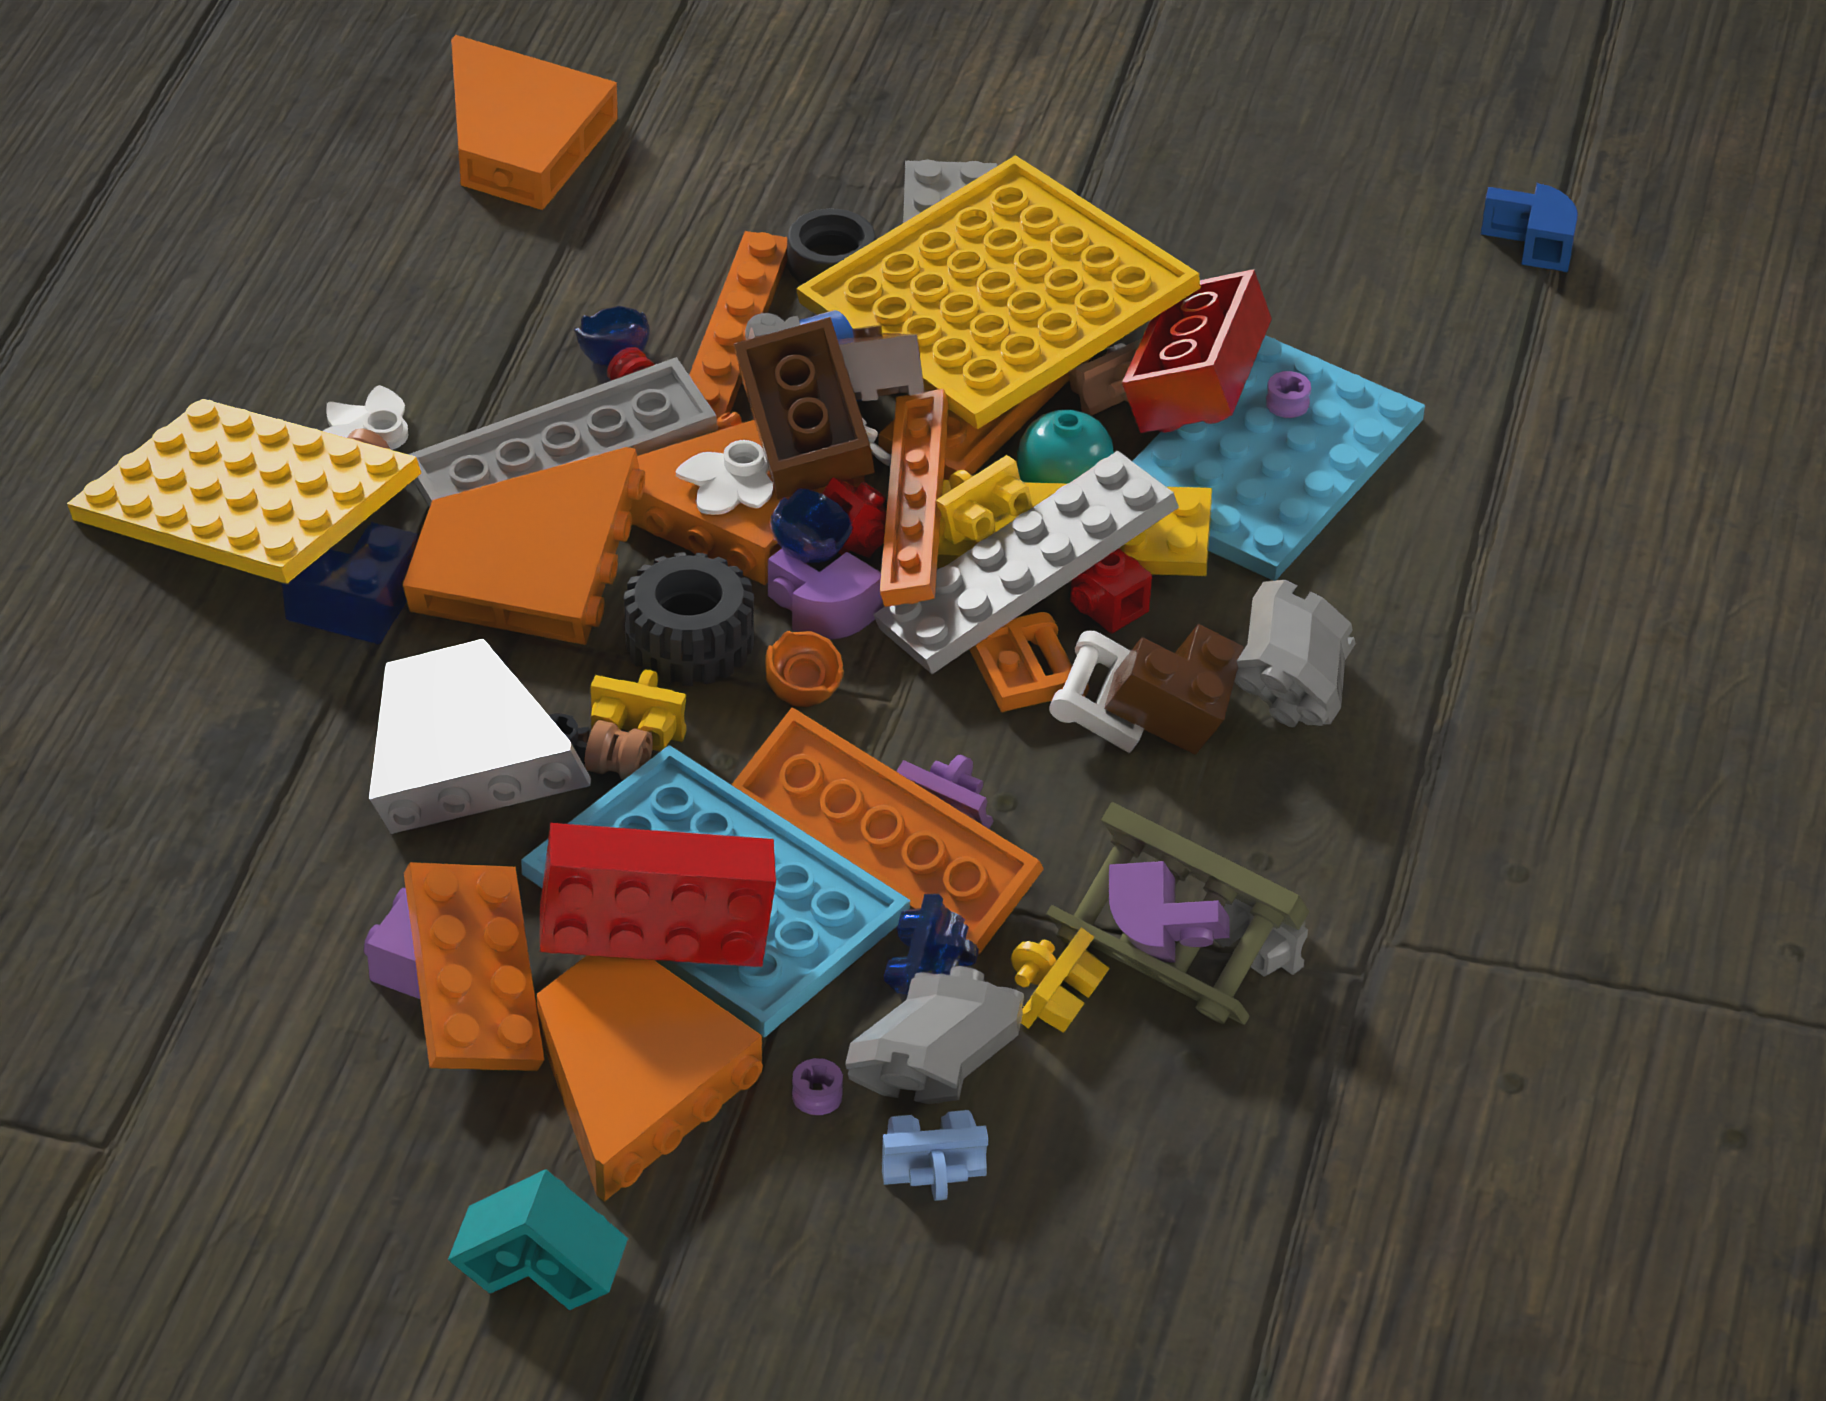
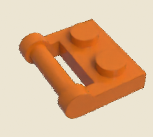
[969,612,1089,712]

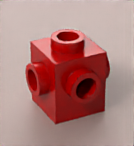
[805,477,887,558]
[1071,548,1152,634]

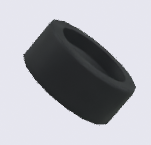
[787,208,877,284]

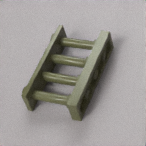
[1046,802,1310,1026]

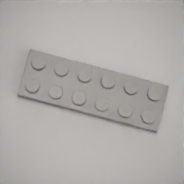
[408,357,718,507]
[873,451,1179,674]

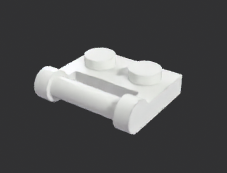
[1049,631,1144,753]

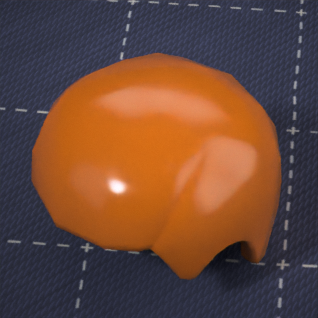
[765,631,844,707]

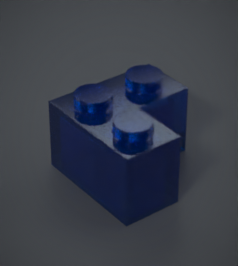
[282,522,418,644]

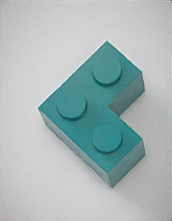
[448,1169,628,1310]

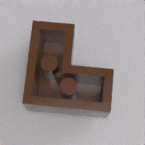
[1104,624,1244,755]

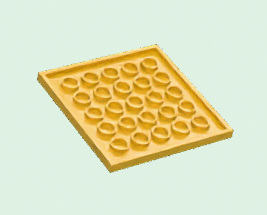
[796,155,1201,429]

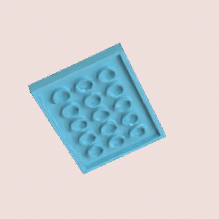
[1132,335,1425,581]
[521,745,910,1038]

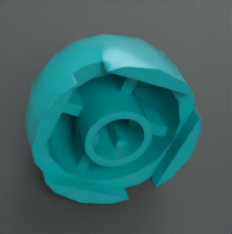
[1017,410,1114,484]

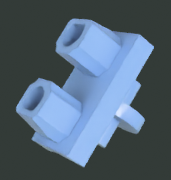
[882,1110,988,1201]

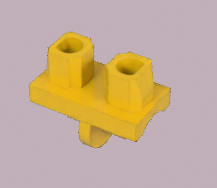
[936,455,1032,545]
[591,669,687,752]
[1011,927,1110,1033]

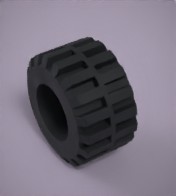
[624,552,754,686]

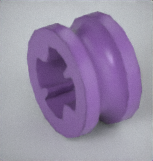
[1266,371,1311,418]
[792,1058,843,1115]

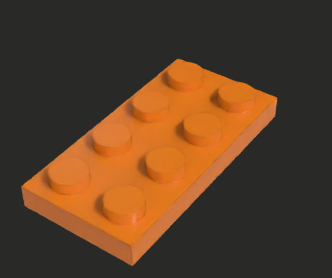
[404,862,544,1071]

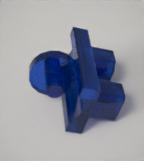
[884,894,979,995]

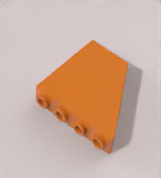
[451,35,618,210]
[629,420,865,585]
[403,447,645,645]
[537,955,763,1202]

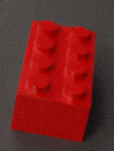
[1122,269,1272,433]
[540,823,776,967]

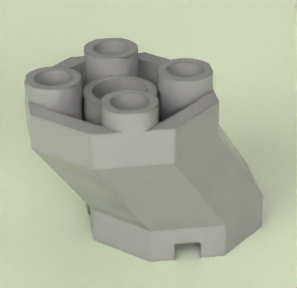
[1234,580,1356,727]
[845,966,1024,1104]

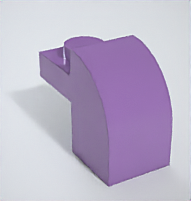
[768,549,884,639]
[1109,861,1230,962]

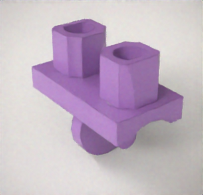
[896,755,994,829]

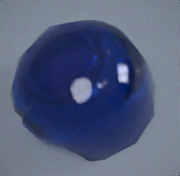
[574,306,650,367]
[770,488,853,564]

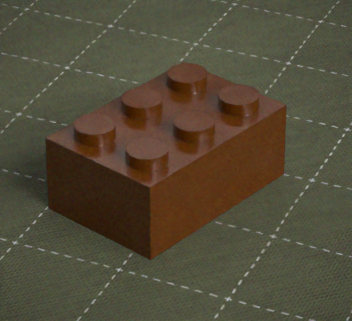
[734,317,875,499]

